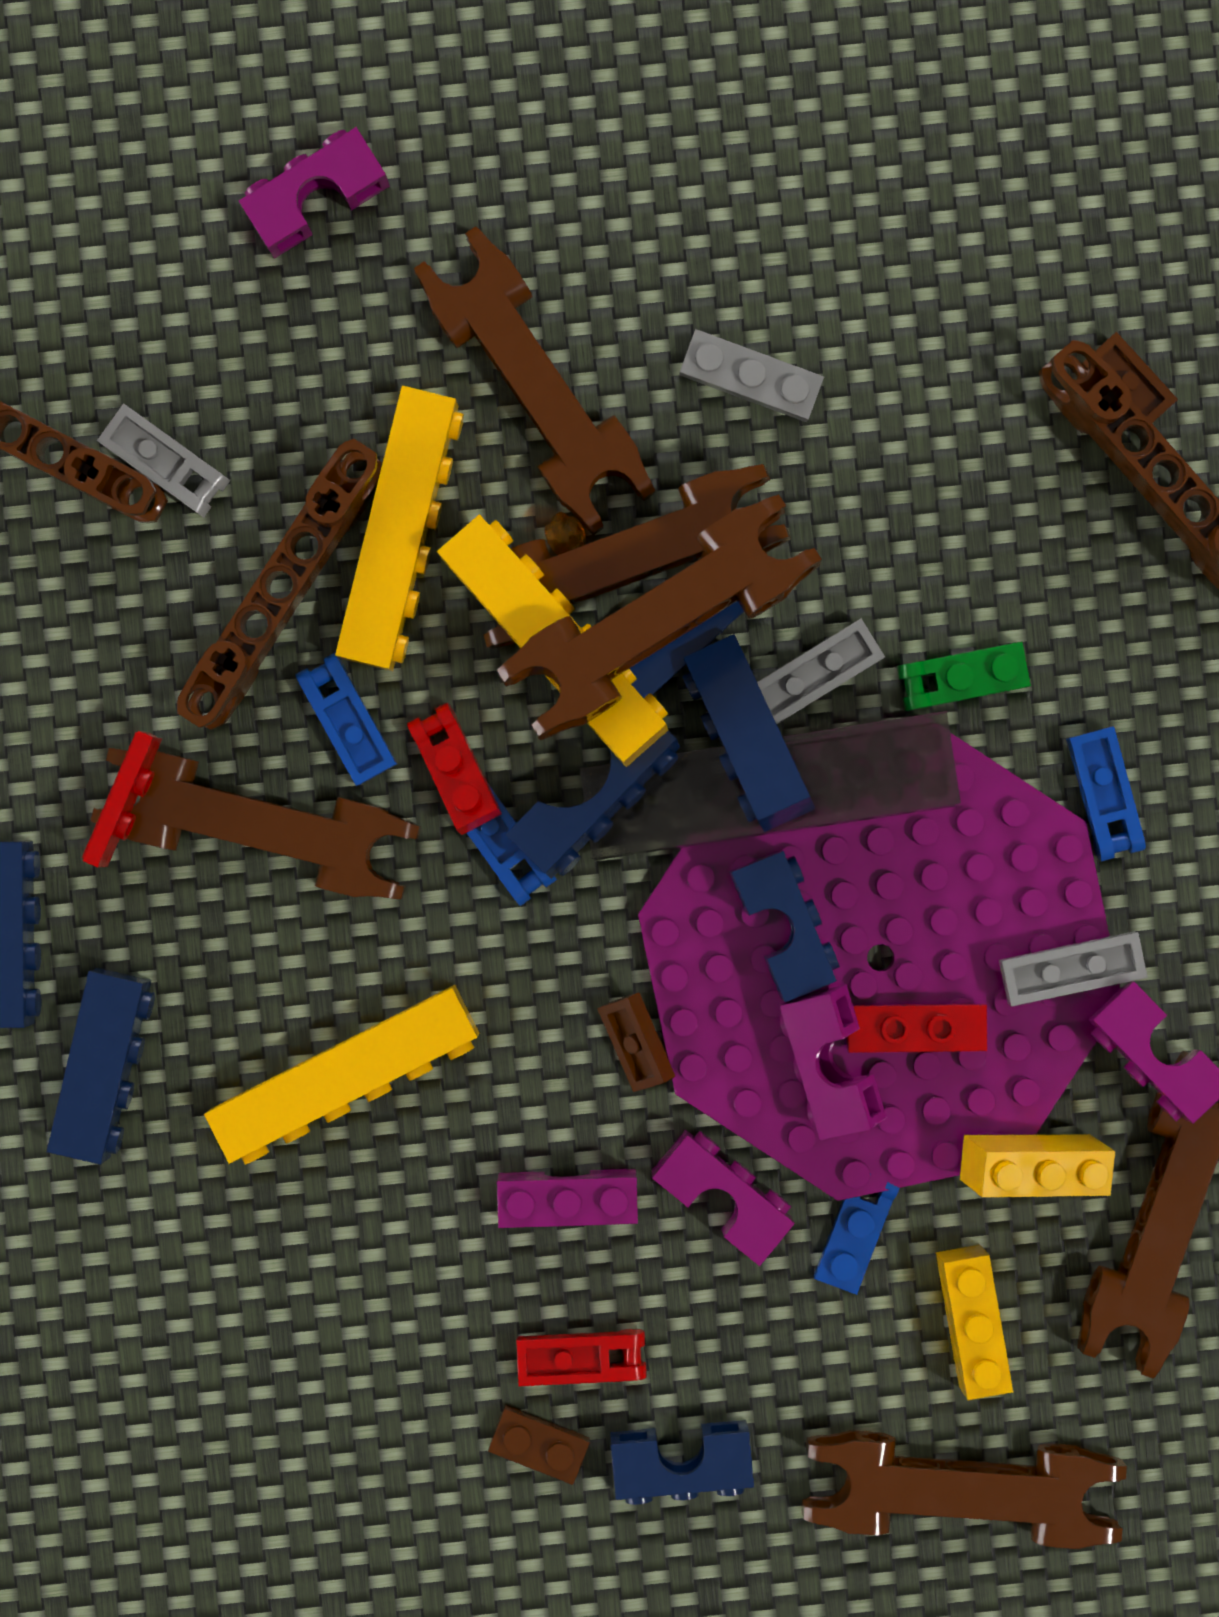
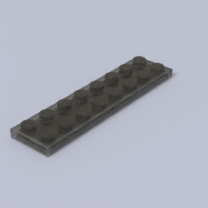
[580,711,961,860]

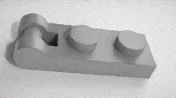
[97,403,230,518]

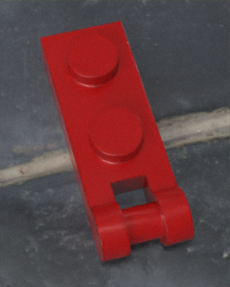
[407,702,502,835]
[516,1329,647,1387]

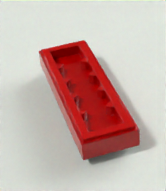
[82,731,162,868]
[847,1004,987,1053]

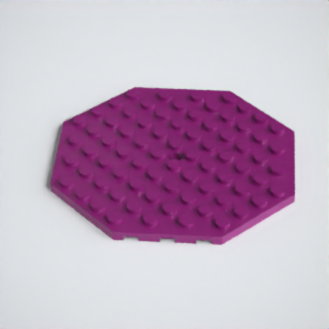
[638,715,1121,1201]

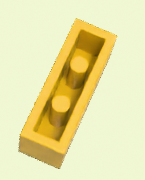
[959,1134,1115,1197]
[935,1245,1013,1400]

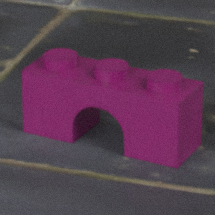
[239,127,390,259]
[1088,981,1219,1124]
[780,984,887,1140]
[651,1129,795,1267]
[497,1169,638,1228]

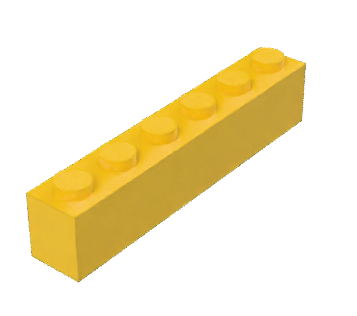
[335,385,464,671]
[437,514,668,767]
[204,985,479,1165]

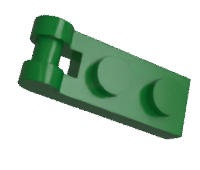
[896,642,1031,711]

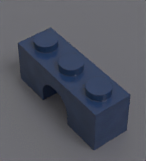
[729,850,840,1002]
[610,1420,754,1505]

